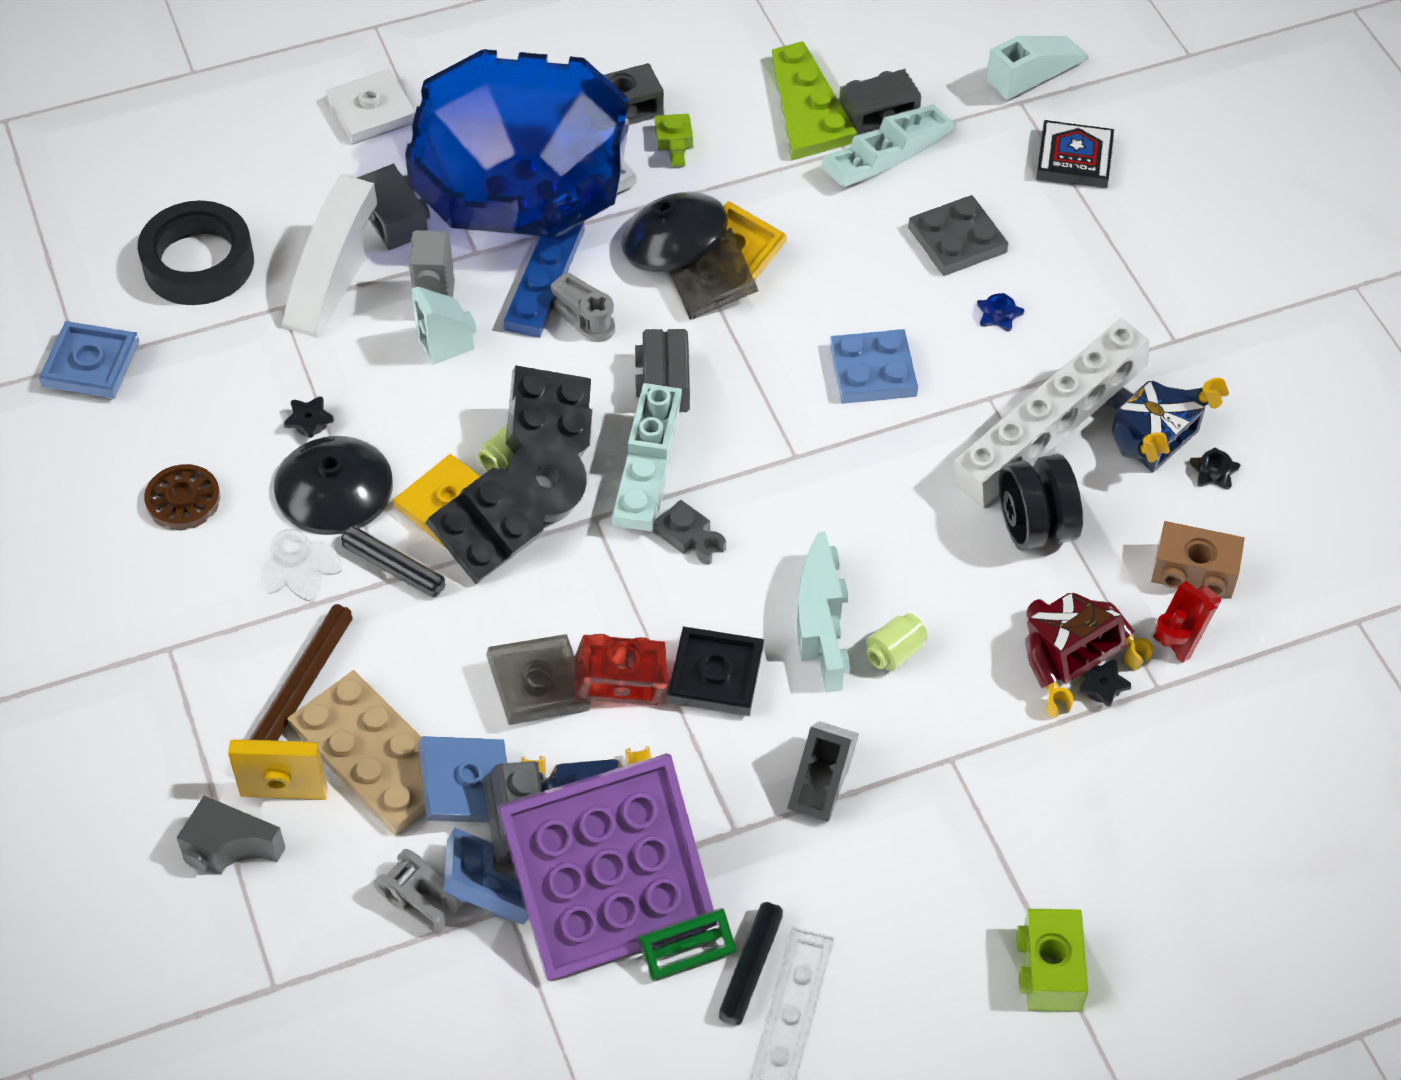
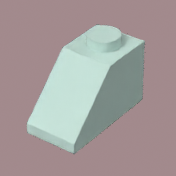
[411,287,477,365]

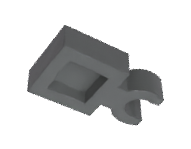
[654,499,726,565]

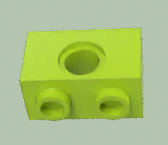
[1016,908,1088,1012]

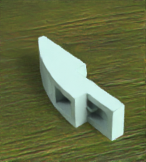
[612,383,682,532]
[797,531,850,693]

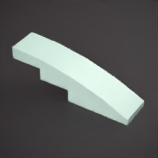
[820,104,956,187]

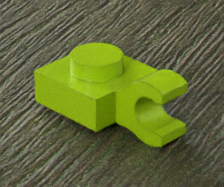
[654,113,693,167]

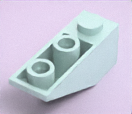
[986,35,1089,100]

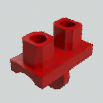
[1152,581,1222,663]

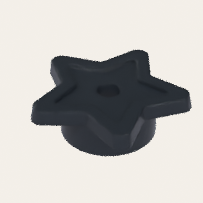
[284,396,335,438]
[1189,447,1241,490]
[1078,659,1132,707]

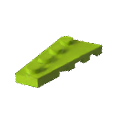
[771,41,857,161]

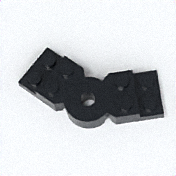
[425,365,593,584]

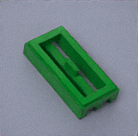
[637,907,737,980]

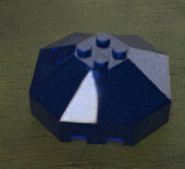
[405,49,629,237]

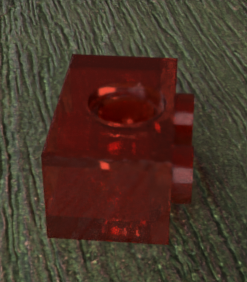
[575,634,668,706]

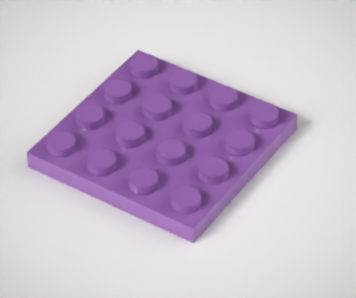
[497,753,718,981]

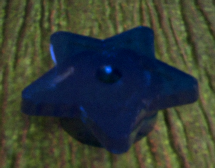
[977,293,1025,332]

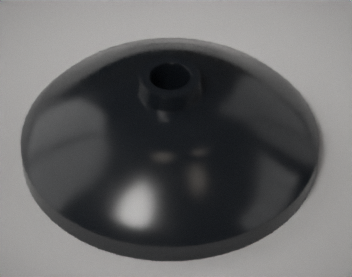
[621,191,728,272]
[274,436,393,535]

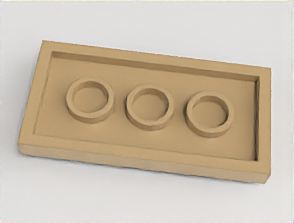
[287,669,426,836]

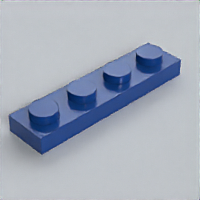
[504,214,585,338]

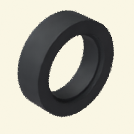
[137,200,254,305]

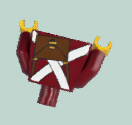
[1025,593,1153,718]

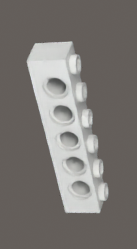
[954,317,1150,508]

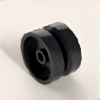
[999,453,1083,551]

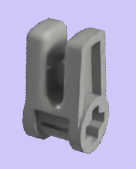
[551,273,615,342]
[373,848,465,934]

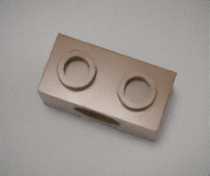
[1151,521,1245,599]

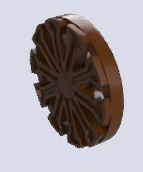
[144,464,221,531]

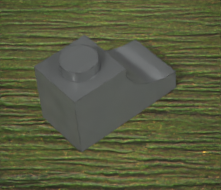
[787,721,859,822]
[176,795,286,874]

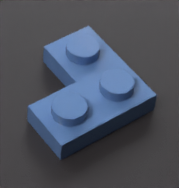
[443,827,528,925]

